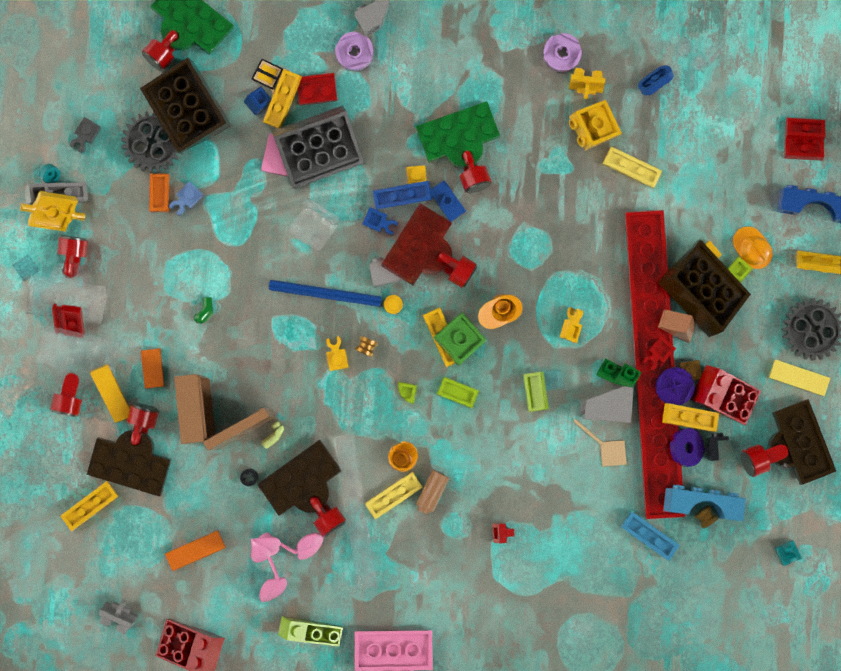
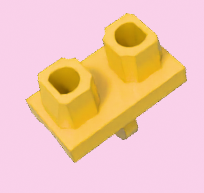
[569,68,606,99]

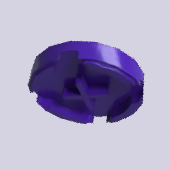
[655,367,695,405]

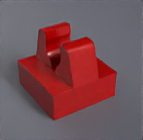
[492,523,515,544]

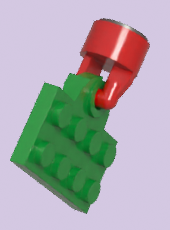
[142,0,234,71]
[416,101,500,194]

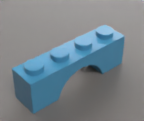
[663,485,746,521]

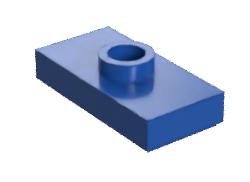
[431,180,466,223]

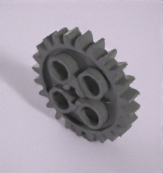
[121,111,183,173]
[781,298,841,361]

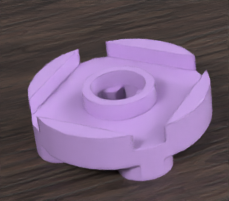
[335,32,373,71]
[543,33,582,72]

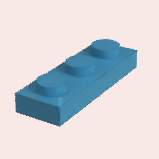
[621,511,680,561]

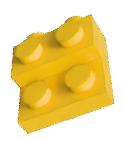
[569,100,622,151]

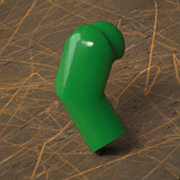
[194,297,213,324]

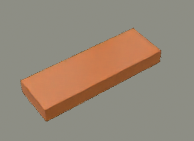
[165,530,226,571]

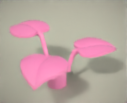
[251,533,324,603]

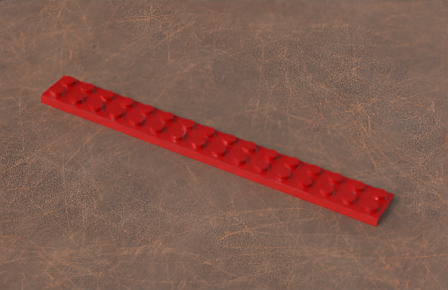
[625,210,685,519]

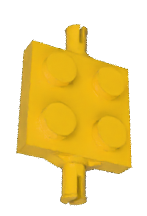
[20,191,85,232]

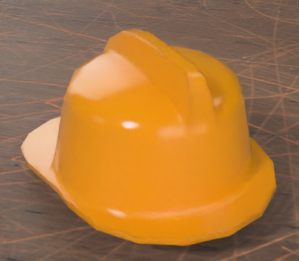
[733,227,773,269]
[478,294,523,329]

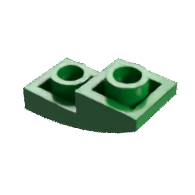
[596,358,642,387]

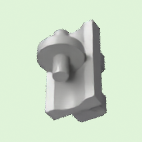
[98,599,138,634]

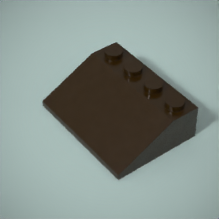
[140,58,232,154]
[658,239,751,337]

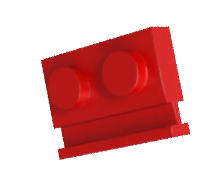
[298,73,338,106]
[52,303,85,338]

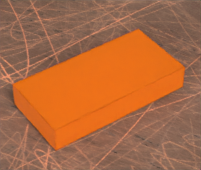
[149,173,170,212]
[141,348,165,389]

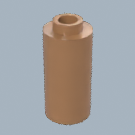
[416,470,450,515]

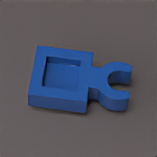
[362,207,398,235]

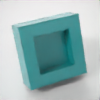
[775,540,802,566]

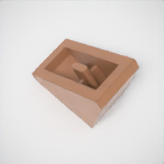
[658,310,696,343]

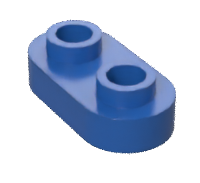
[638,65,674,95]

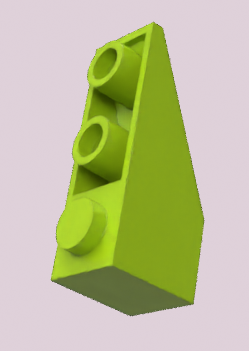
[278,616,343,646]

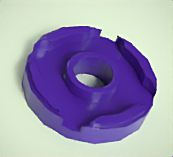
[670,428,704,467]

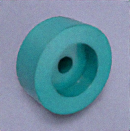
[40,164,60,183]

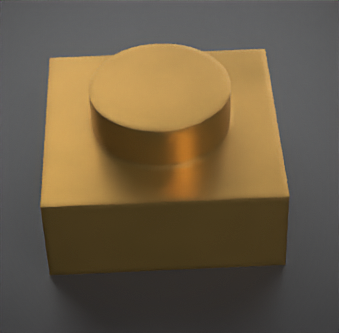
[679,360,702,380]

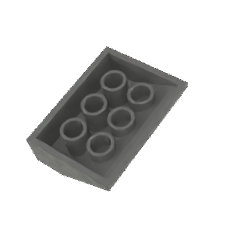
[272,105,364,189]

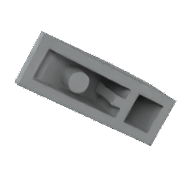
[24,182,88,205]

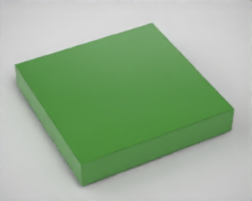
[433,312,487,366]

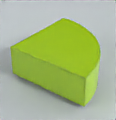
[398,382,417,404]

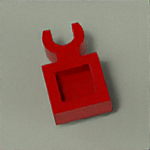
[642,336,676,371]

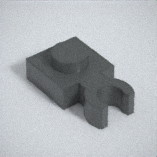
[70,117,102,153]

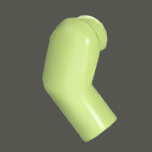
[261,421,284,449]

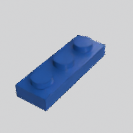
[373,181,432,210]

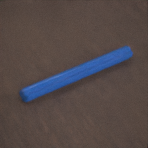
[269,280,382,307]

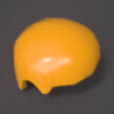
[388,441,418,472]

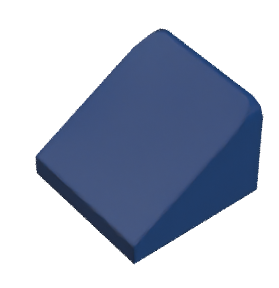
[244,87,271,115]

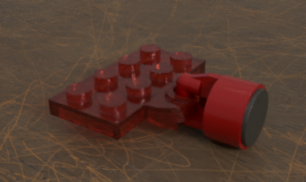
[381,203,477,288]

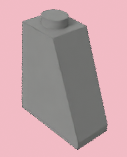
[580,386,634,423]

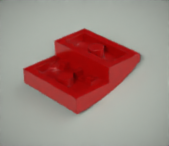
[784,118,826,161]

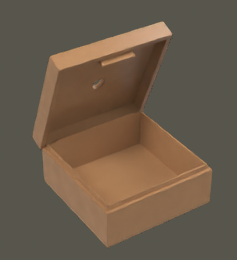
[174,374,276,451]

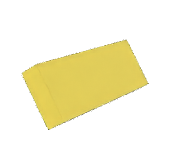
[602,147,662,189]
[768,360,830,396]
[364,471,423,519]

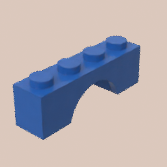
[777,185,841,223]

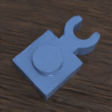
[169,181,204,216]

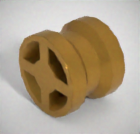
[355,336,378,357]
[694,505,718,529]

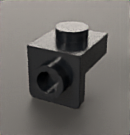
[704,433,729,461]

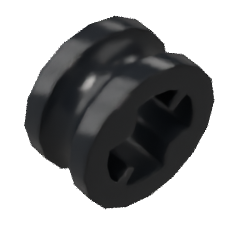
[240,468,258,486]

